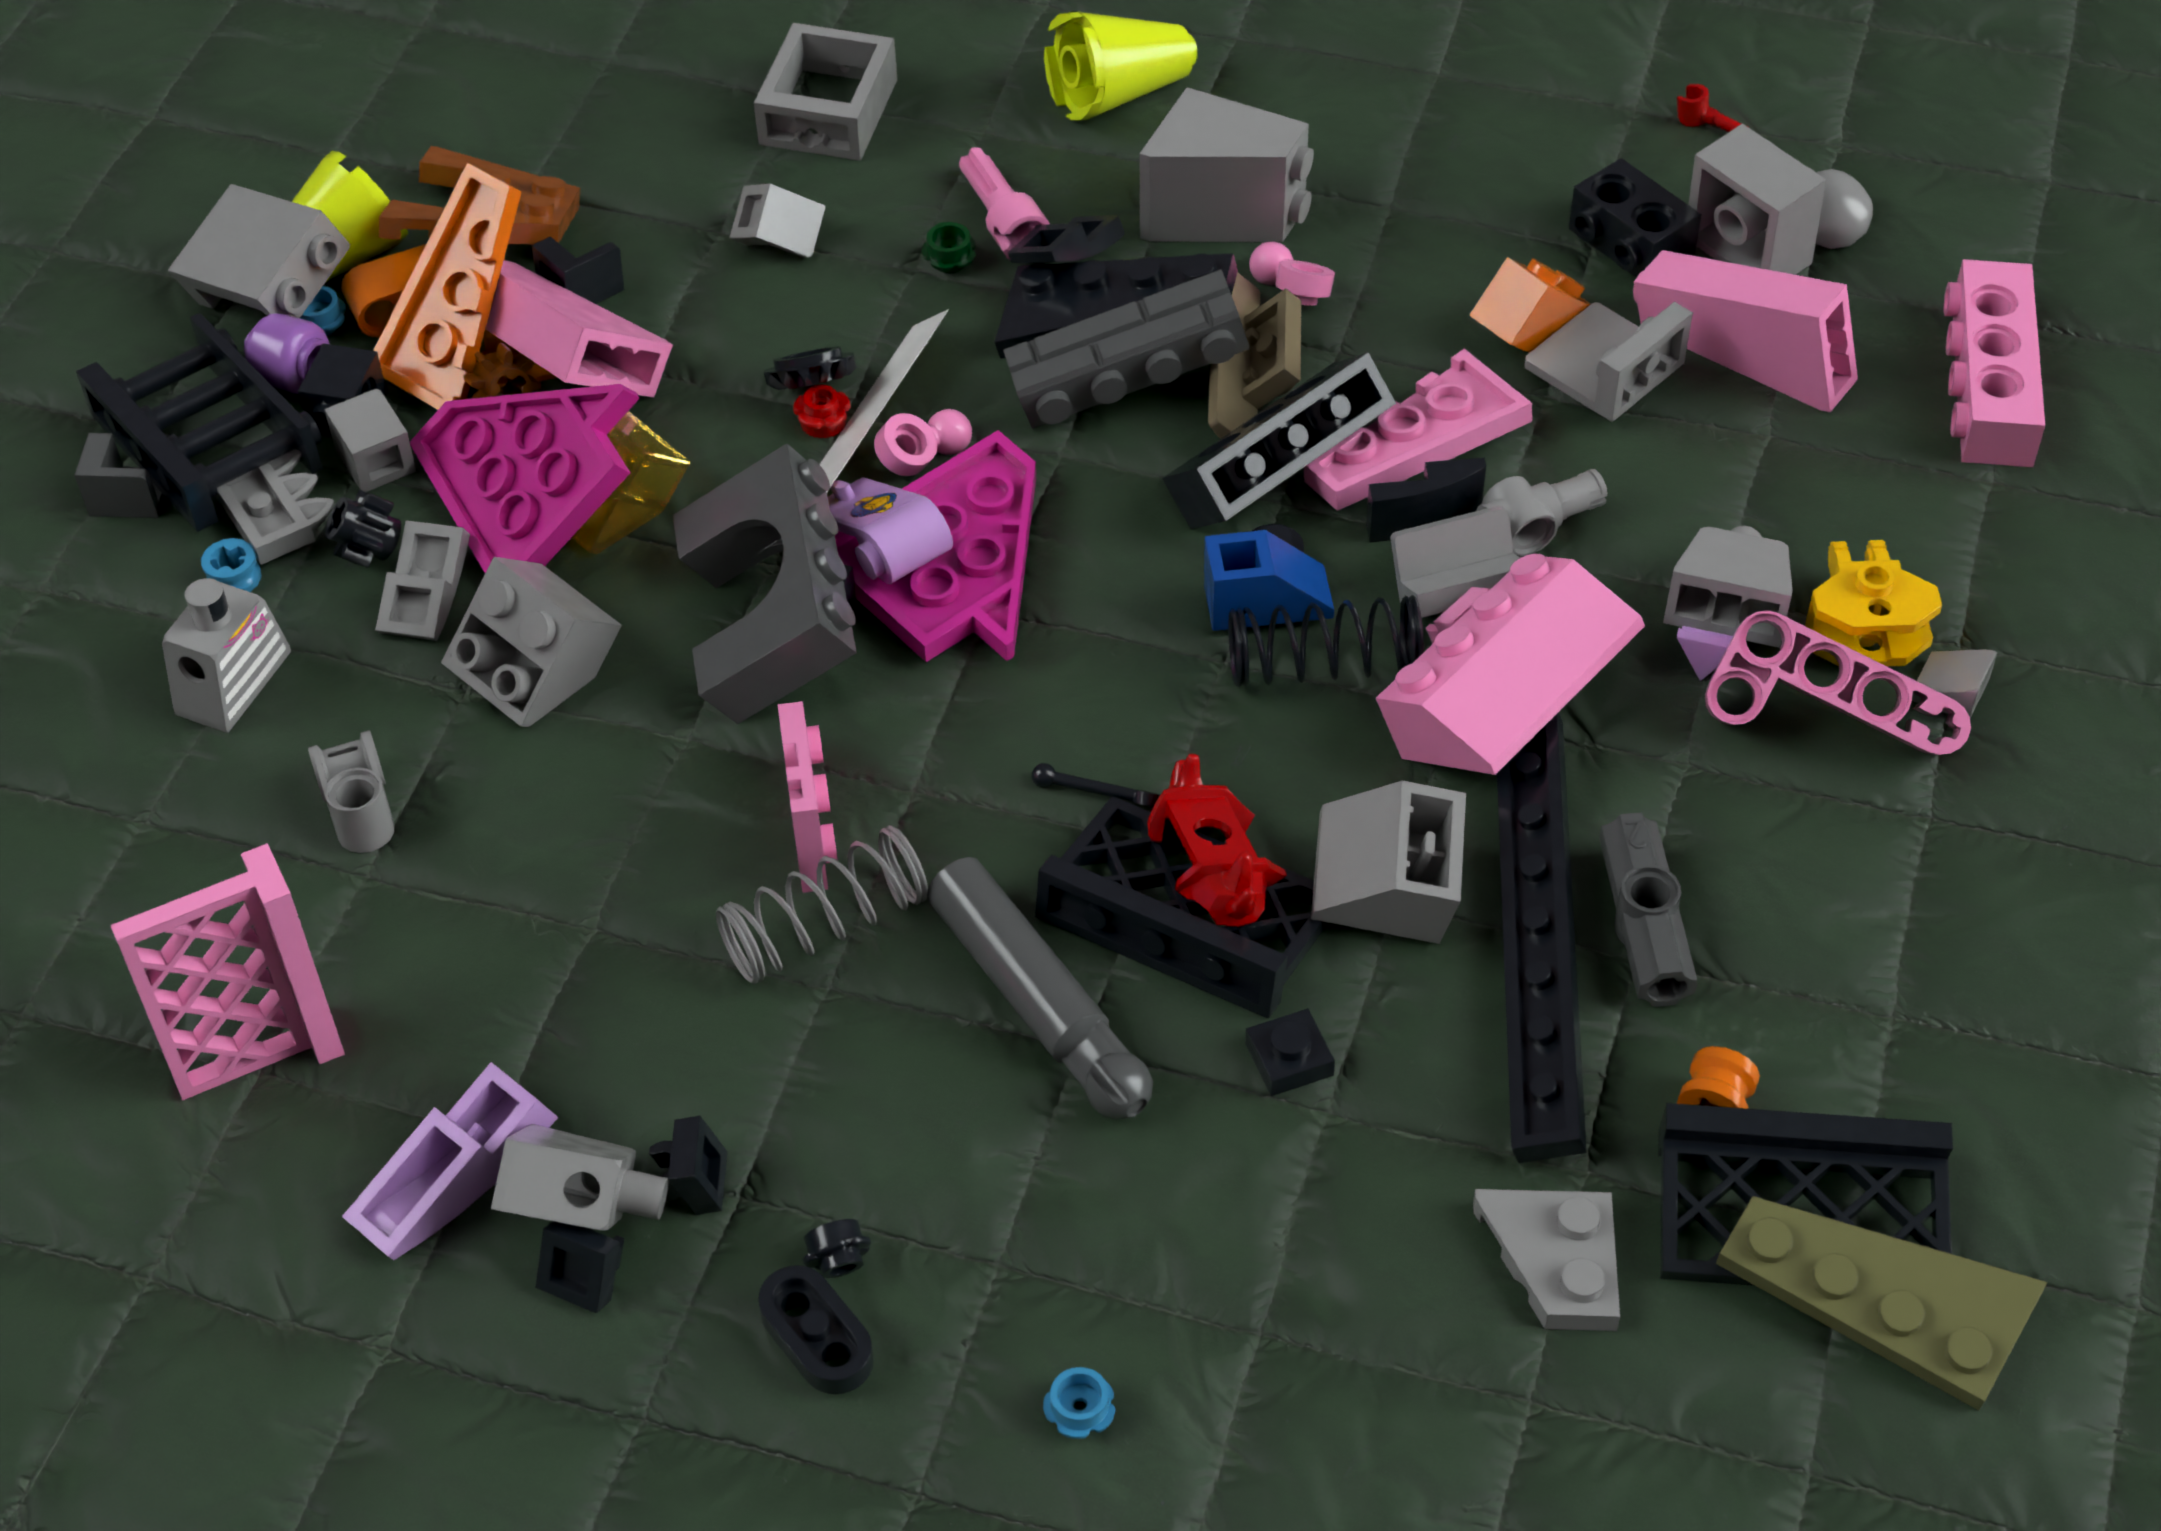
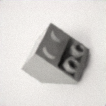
[441,557,622,727]
[1311,780,1466,944]

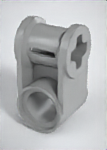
[308,730,395,853]

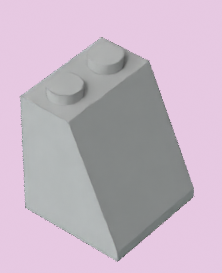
[1140,87,1314,242]

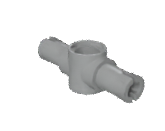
[1477,468,1607,556]

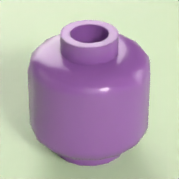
[244,314,329,394]

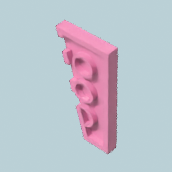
[1304,349,1532,511]

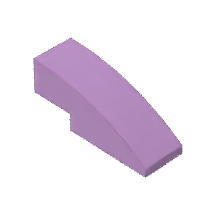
[342,1062,558,1260]

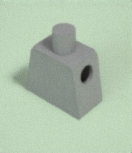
[1663,526,1793,648]
[491,1124,669,1230]

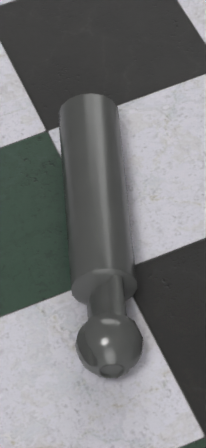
[927,857,1153,1120]

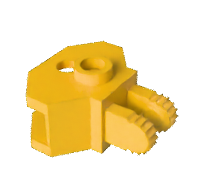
[1805,540,1942,667]

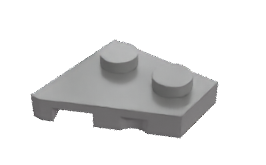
[1473,1189,1620,1331]

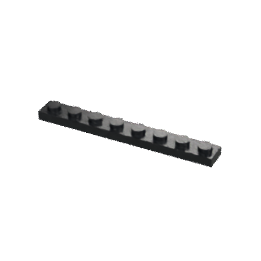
[1497,712,1587,1163]

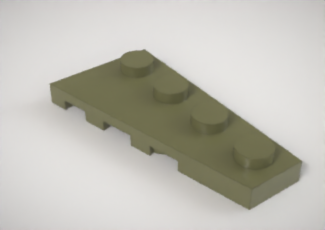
[1716,1196,2048,1411]

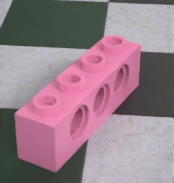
[1944,259,2045,467]

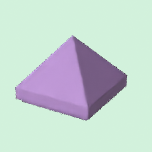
[1677,626,1733,681]

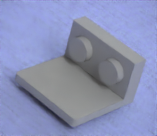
[1524,302,1693,422]

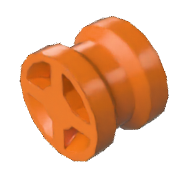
[1677,1046,1760,1109]

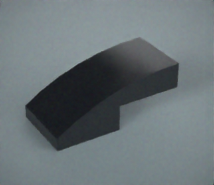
[1008,215,1125,264]
[1366,458,1486,543]

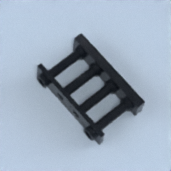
[76,313,323,532]

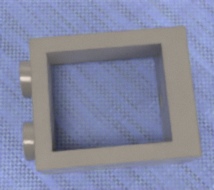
[754,23,897,161]

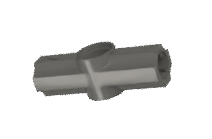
[1599,812,1697,1007]

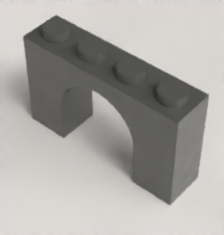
[672,443,857,724]

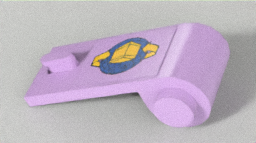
[828,477,953,584]

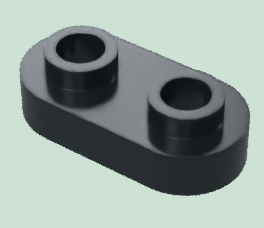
[758,1265,874,1394]

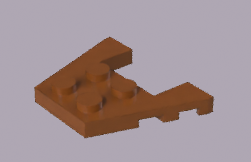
[378,146,580,245]

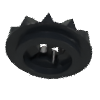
[763,346,856,390]

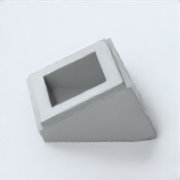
[1912,649,1997,718]

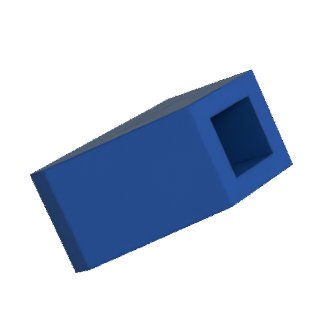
[1204,530,1334,631]

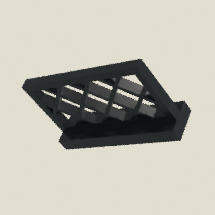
[1035,796,1329,1019]
[1658,1103,1953,1286]

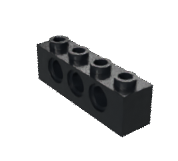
[1162,352,1396,530]

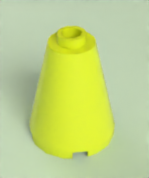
[1044,11,1197,120]
[292,151,408,282]

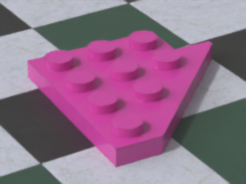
[410,384,640,573]
[835,430,1036,662]

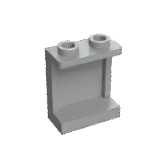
[167,184,350,318]

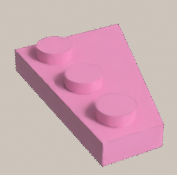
[778,701,838,893]

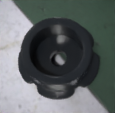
[803,1219,871,1278]

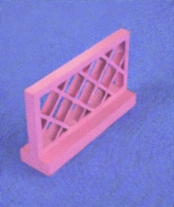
[110,843,345,1100]

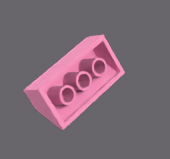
[1376,554,1645,775]

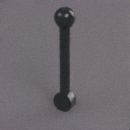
[1032,763,1160,807]

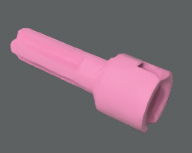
[959,147,1050,259]

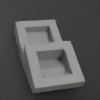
[375,520,470,641]

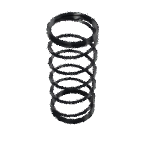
[1228,595,1424,688]

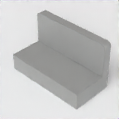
[1390,506,1520,618]

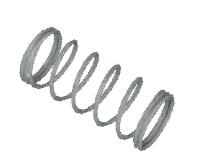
[716,825,928,984]

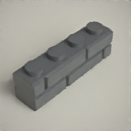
[1003,269,1250,429]

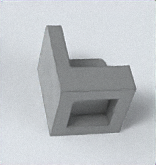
[729,184,826,257]
[324,389,416,492]

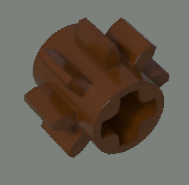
[463,343,541,399]

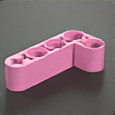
[1705,610,1971,755]

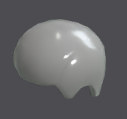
[1815,169,1873,249]

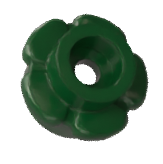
[922,222,976,273]

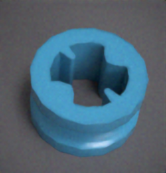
[201,538,261,592]

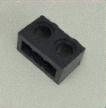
[1569,158,1702,278]

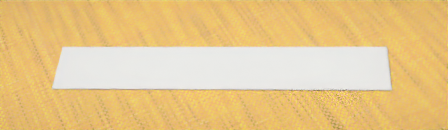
[820,309,949,492]

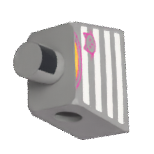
[162,578,291,733]

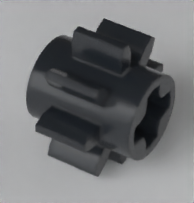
[325,490,401,568]

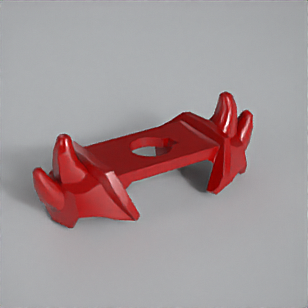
[1147,754,1287,927]

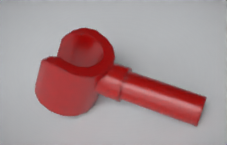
[1677,84,1749,132]

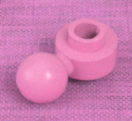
[1249,241,1335,306]
[874,409,972,476]

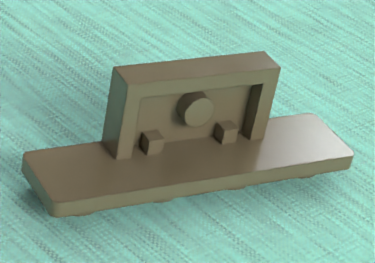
[1208,272,1301,439]

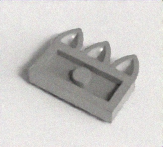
[216,450,335,565]

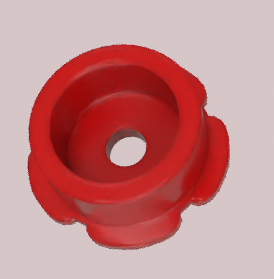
[793,385,851,438]

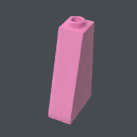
[1633,250,1858,412]
[486,260,673,397]

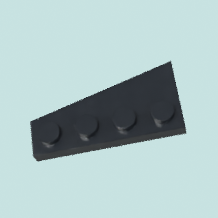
[994,253,1238,359]

